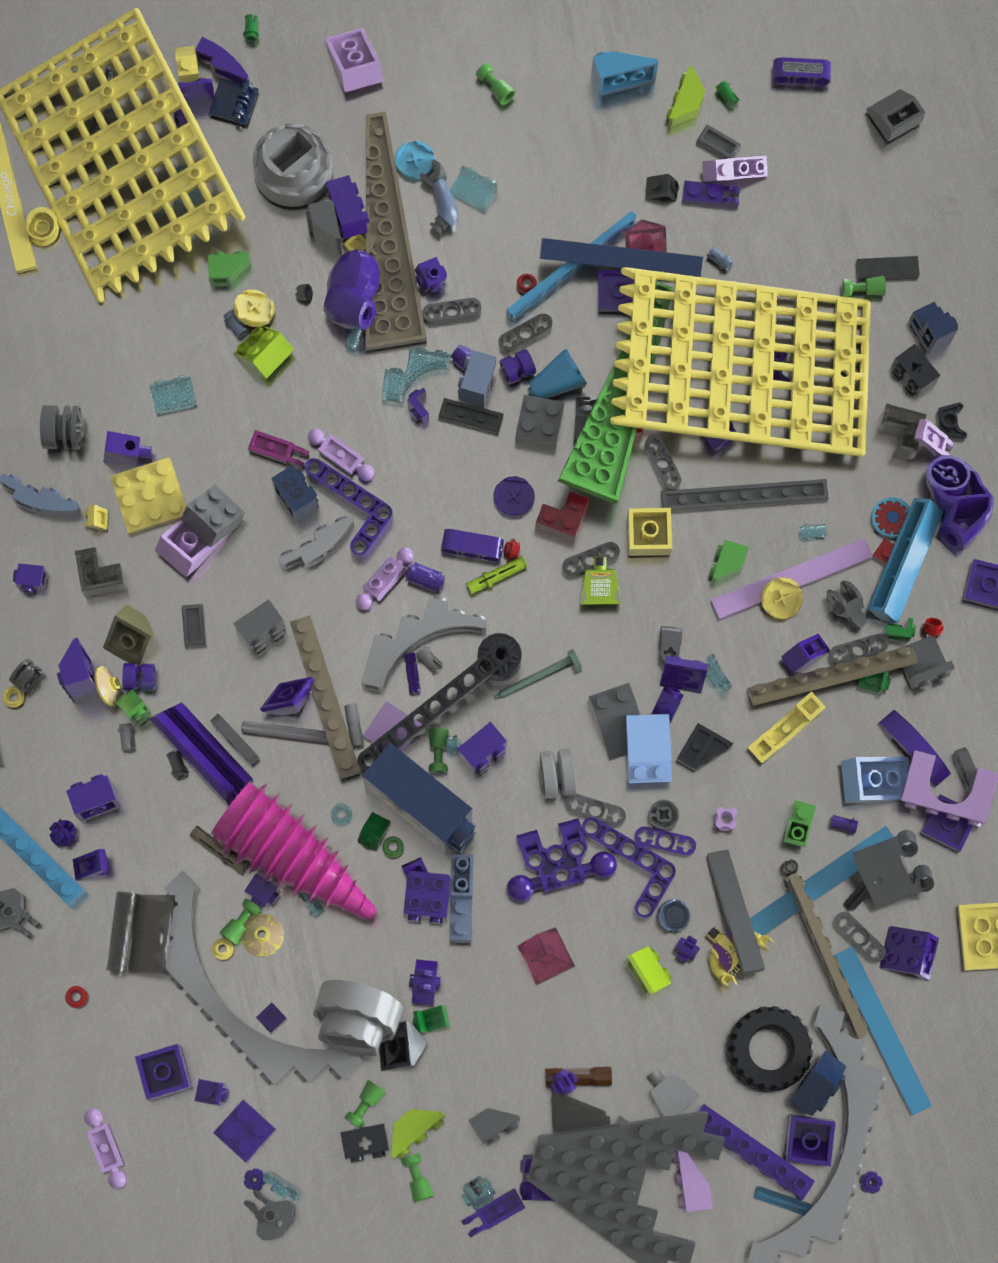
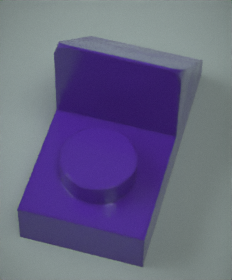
[72,849,109,880]

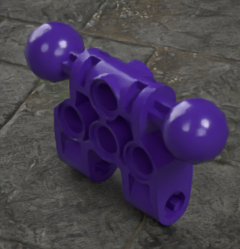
[506,818,617,902]

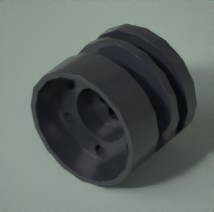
[477,633,522,684]

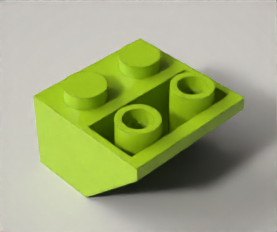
[233,326,294,379]

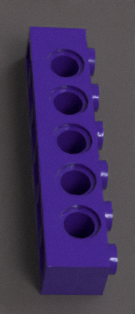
[697,1104,815,1200]

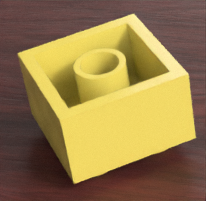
[627,508,672,556]

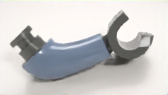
[420,160,458,234]

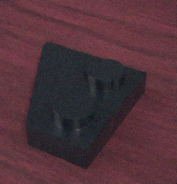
[676,723,733,771]

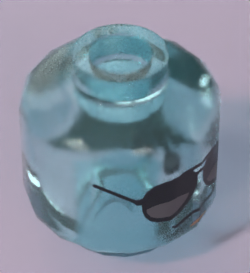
[461,1176,496,1210]

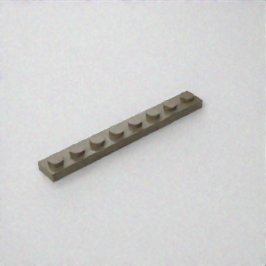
[290,615,360,779]
[747,646,918,706]
[785,873,868,1039]

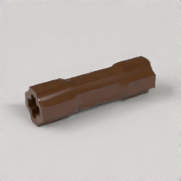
[545,1067,612,1088]

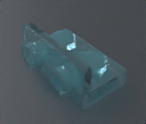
[450,166,497,212]
[149,375,197,415]

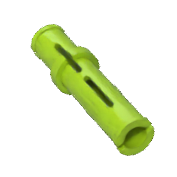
[465,556,528,595]

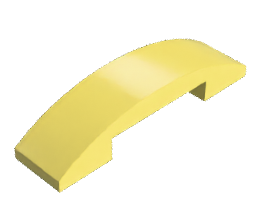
[748,691,826,764]

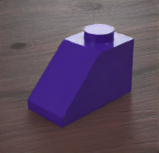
[781,633,831,674]

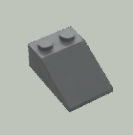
[588,683,640,761]

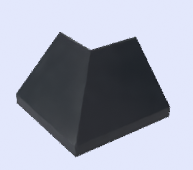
[379,1021,428,1071]

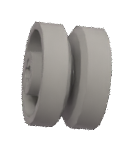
[539,748,576,799]

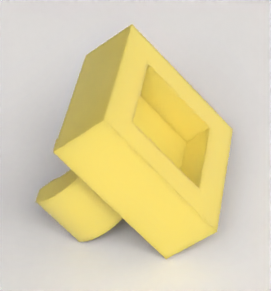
[83,505,108,531]

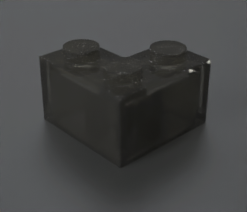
[878,403,927,460]
[75,547,127,598]

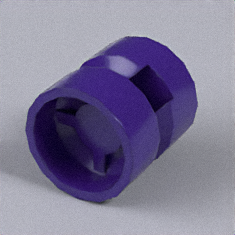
[499,349,537,385]
[122,663,156,691]

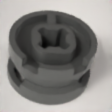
[9,658,42,692]
[648,800,679,831]

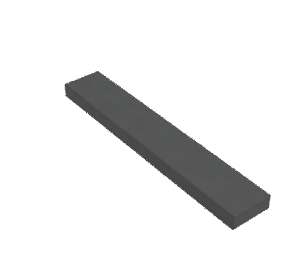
[707,850,765,975]

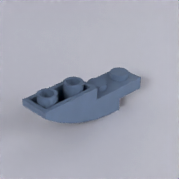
[0,473,81,517]
[449,855,473,943]

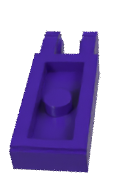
[682,180,741,207]
[461,1188,525,1238]

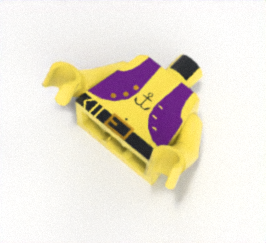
[706,926,774,990]

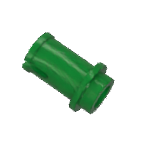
[243,14,259,42]
[716,80,740,107]

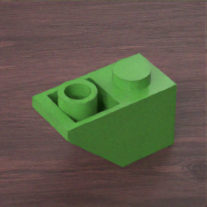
[208,251,251,285]
[709,540,749,585]
[116,689,151,726]
[784,800,816,848]

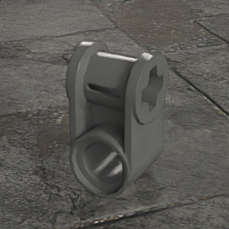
[659,625,682,667]

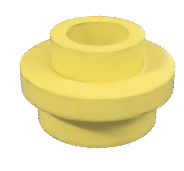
[3,686,24,708]
[212,938,234,960]

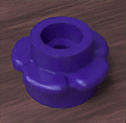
[244,1168,266,1191]
[861,1171,883,1194]

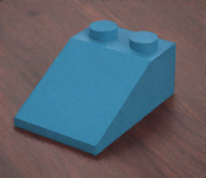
[591,51,659,95]

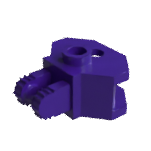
[409,959,441,1006]

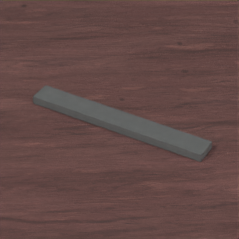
[660,479,829,512]

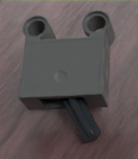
[845,830,935,910]

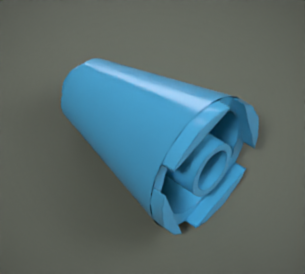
[527,349,587,399]

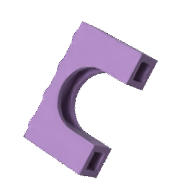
[901,750,998,827]

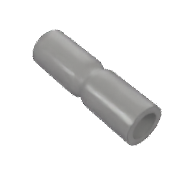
[344,704,364,748]

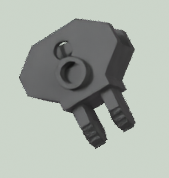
[826,580,867,628]
[0,888,39,937]
[243,1189,295,1241]

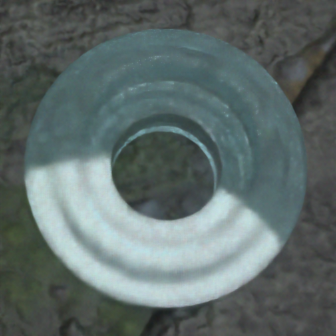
[446,735,461,756]
[331,803,352,825]

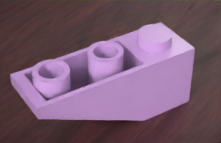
[702,156,767,182]
[673,1150,713,1212]

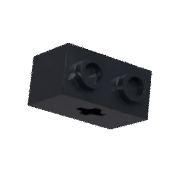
[892,344,941,396]
[340,1123,389,1163]

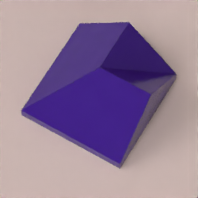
[260,677,314,716]

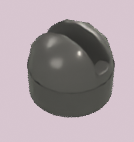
[295,284,313,301]

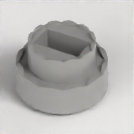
[253,123,333,207]
[313,980,404,1058]

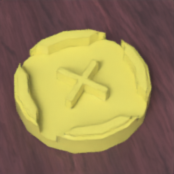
[233,290,275,327]
[760,577,803,619]

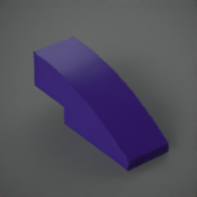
[195,37,249,84]

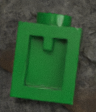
[883,617,916,643]
[857,671,891,695]

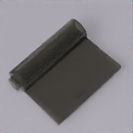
[106,892,175,977]

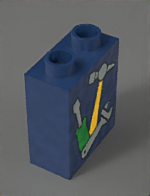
[362,743,476,855]

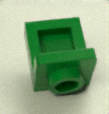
[357,812,391,851]
[413,1005,450,1034]

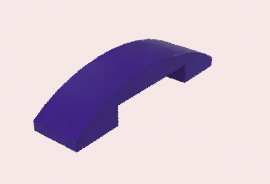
[878,710,951,787]

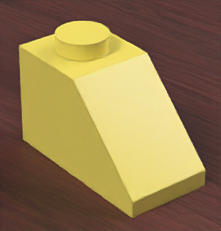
[175,45,200,83]

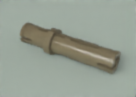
[189,825,249,874]

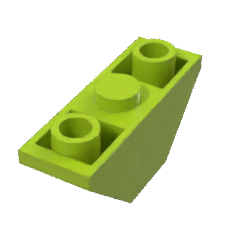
[666,65,705,128]
[391,1109,445,1159]

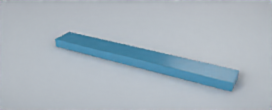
[506,211,636,321]
[750,826,894,936]
[833,946,932,1116]

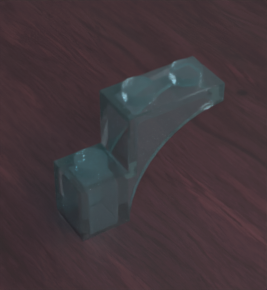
[382,347,451,402]

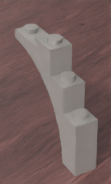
[361,596,488,692]

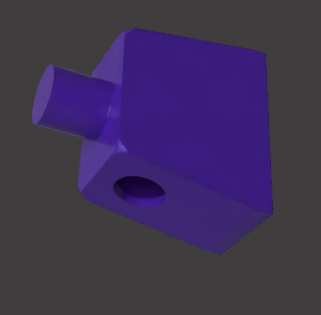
[103,431,152,465]

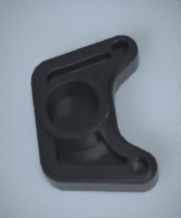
[936,402,967,441]

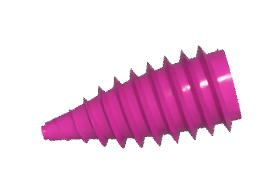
[211,782,377,921]

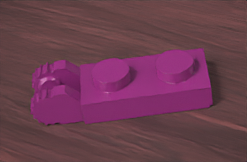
[248,430,309,468]

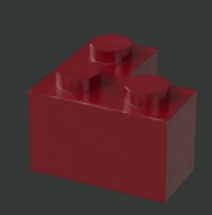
[535,492,589,543]

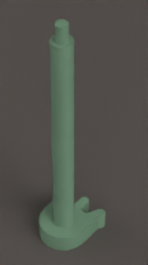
[494,649,582,699]

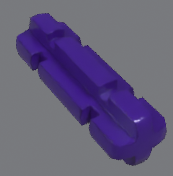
[404,652,421,694]

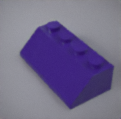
[57,638,100,704]

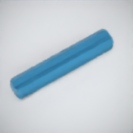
[754,1186,814,1215]

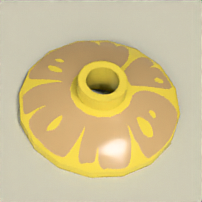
[94,666,120,707]
[241,914,284,957]

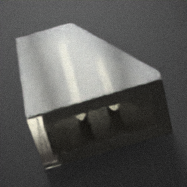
[550,1091,611,1133]

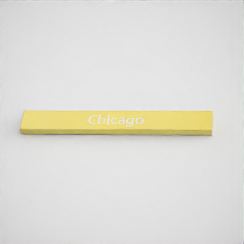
[0,122,37,274]

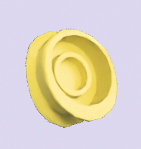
[25,207,59,247]

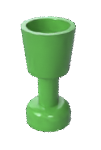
[475,63,516,105]
[842,276,886,297]
[428,728,449,773]
[219,898,261,945]
[344,1080,386,1128]
[401,1153,434,1203]

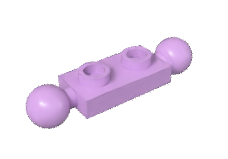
[308,429,374,481]
[355,547,414,610]
[84,1108,126,1189]

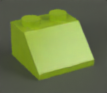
[625,946,672,999]

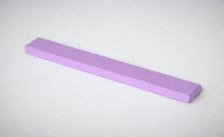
[711,538,873,620]

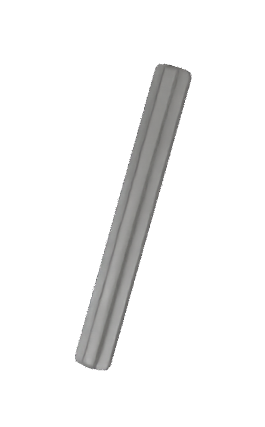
[241,721,328,744]

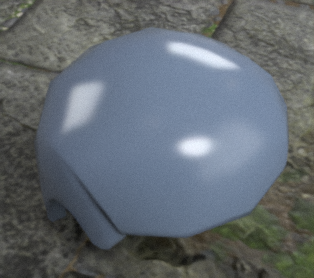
[658,899,691,932]

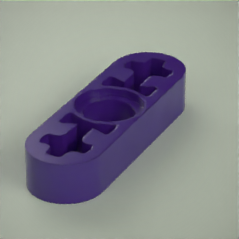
[634,826,696,857]

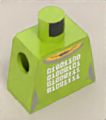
[580,556,621,605]

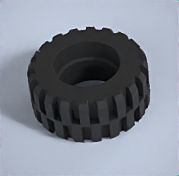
[727,1006,813,1092]

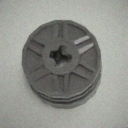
[40,405,84,450]

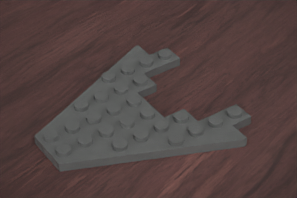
[527,1111,725,1263]

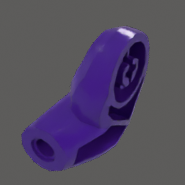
[323,250,379,330]
[926,455,994,551]

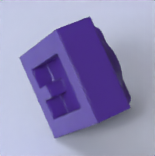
[194,1079,228,1106]

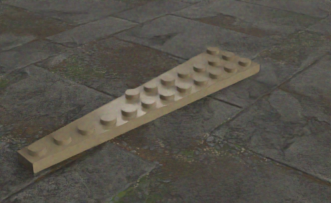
[366,112,427,351]

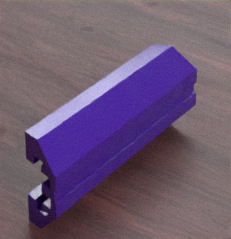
[149,702,253,806]

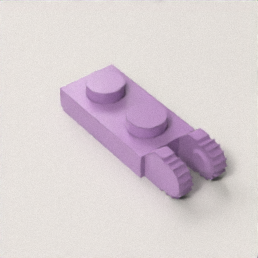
[915,419,954,457]

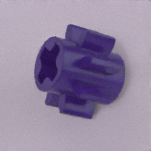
[49,819,76,847]
[673,935,700,963]
[550,1069,578,1096]

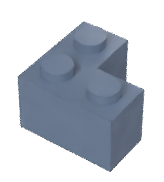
[458,350,497,408]

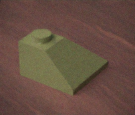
[103,604,153,666]

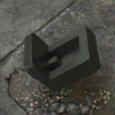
[646,173,679,200]

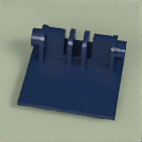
[208,78,259,125]

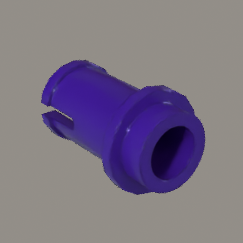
[830,815,858,834]

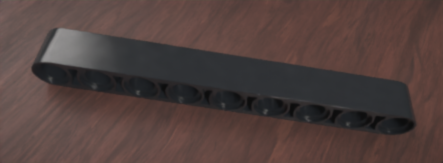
[357,644,514,770]

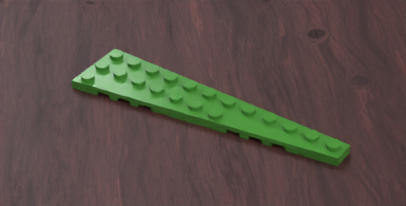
[557,281,673,504]

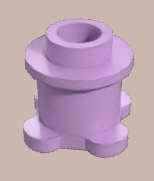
[714,807,737,831]

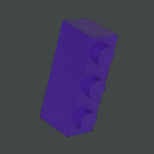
[326,175,370,239]

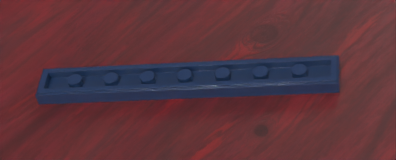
[539,238,703,277]

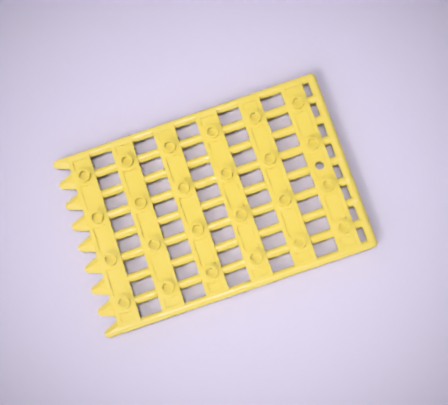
[0,8,245,303]
[610,267,871,457]

